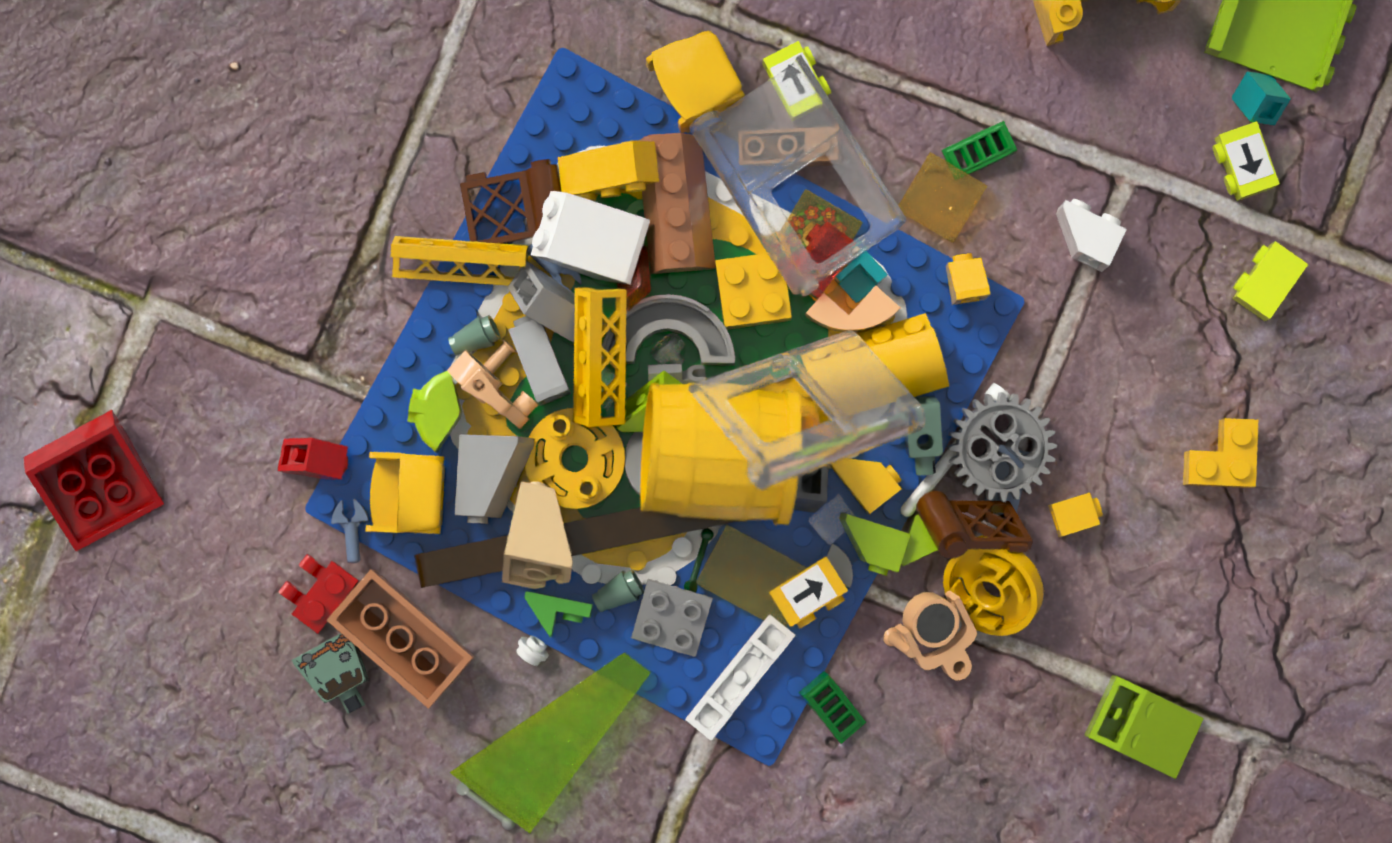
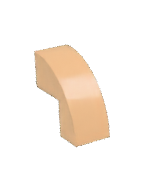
[805,286,901,332]

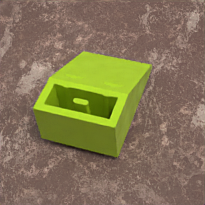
[1084,675,1204,779]

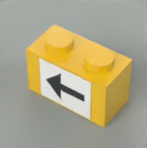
[768,556,848,629]

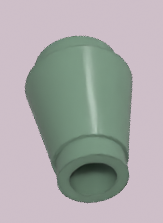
[448,315,501,356]
[592,570,644,612]

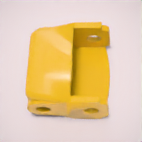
[646,31,746,133]
[366,452,445,534]

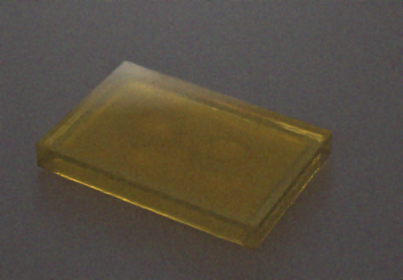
[696,525,807,627]

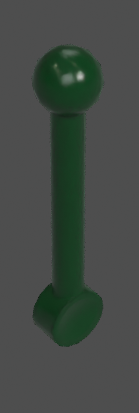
[684,528,714,593]

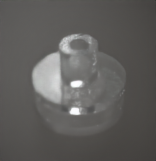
[650,332,685,365]

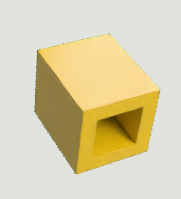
[1048,492,1103,537]

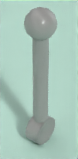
[456,782,515,830]

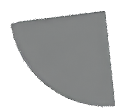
[827,544,853,588]

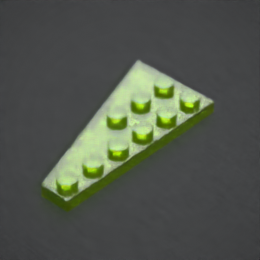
[449,652,651,834]

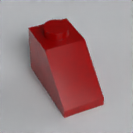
[277,438,348,480]

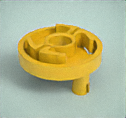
[525,408,625,509]
[943,535,1044,636]

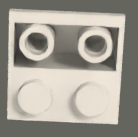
[1056,199,1127,272]

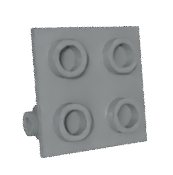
[631,579,713,657]

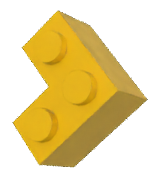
[1183,418,1258,488]

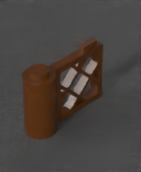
[460,159,561,244]
[916,491,1033,559]

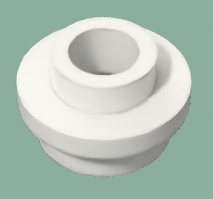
[516,635,549,666]

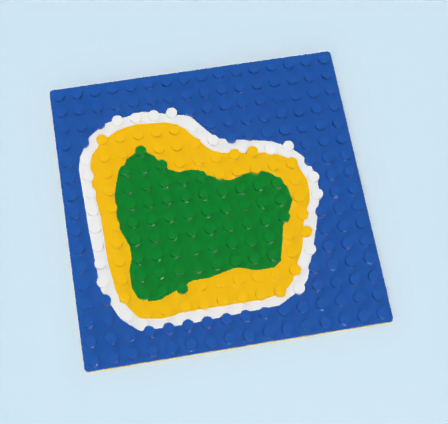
[305,48,1024,766]

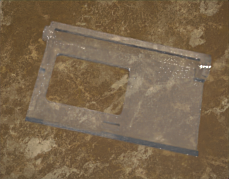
[689,55,907,296]
[688,330,926,490]

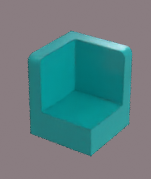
[1232,71,1291,126]
[834,250,888,303]

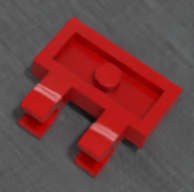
[278,554,359,634]

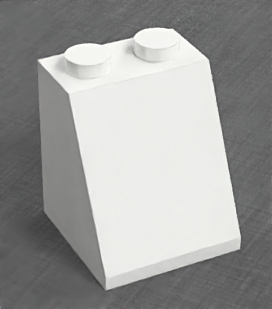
[531,191,650,284]

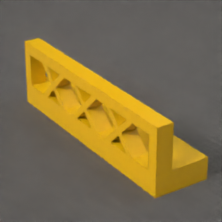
[391,236,528,286]
[573,287,627,427]

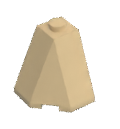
[502,482,573,589]

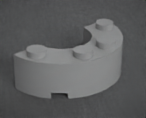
[602,294,735,366]

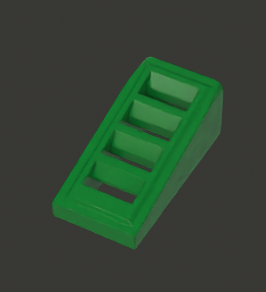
[941,121,1017,181]
[798,671,866,744]

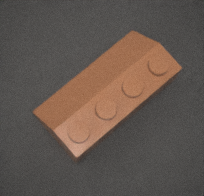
[638,133,716,274]
[326,569,475,709]

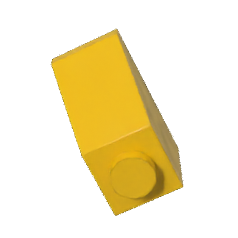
[946,253,990,305]
[828,457,902,515]

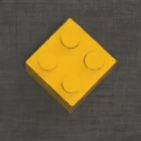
[715,251,792,330]

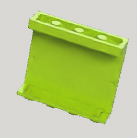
[1204,0,1357,92]

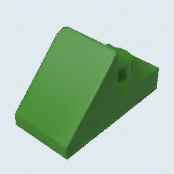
[524,591,593,638]

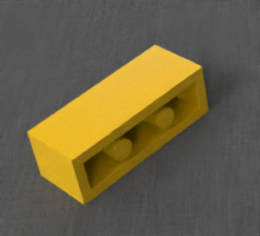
[558,140,659,201]

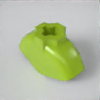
[407,371,462,453]

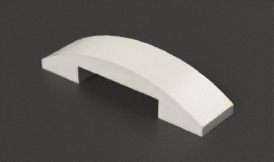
[685,614,796,741]

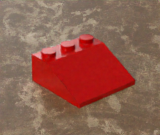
[23,410,164,552]

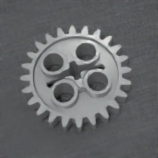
[947,392,1057,502]

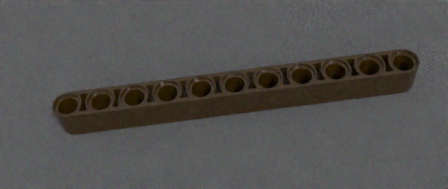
[414,507,738,588]

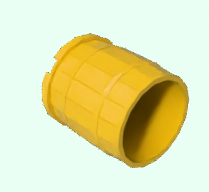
[640,383,801,525]

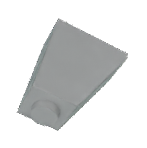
[507,261,604,342]
[508,316,571,406]
[455,434,535,524]

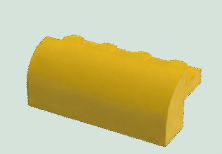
[798,313,949,425]

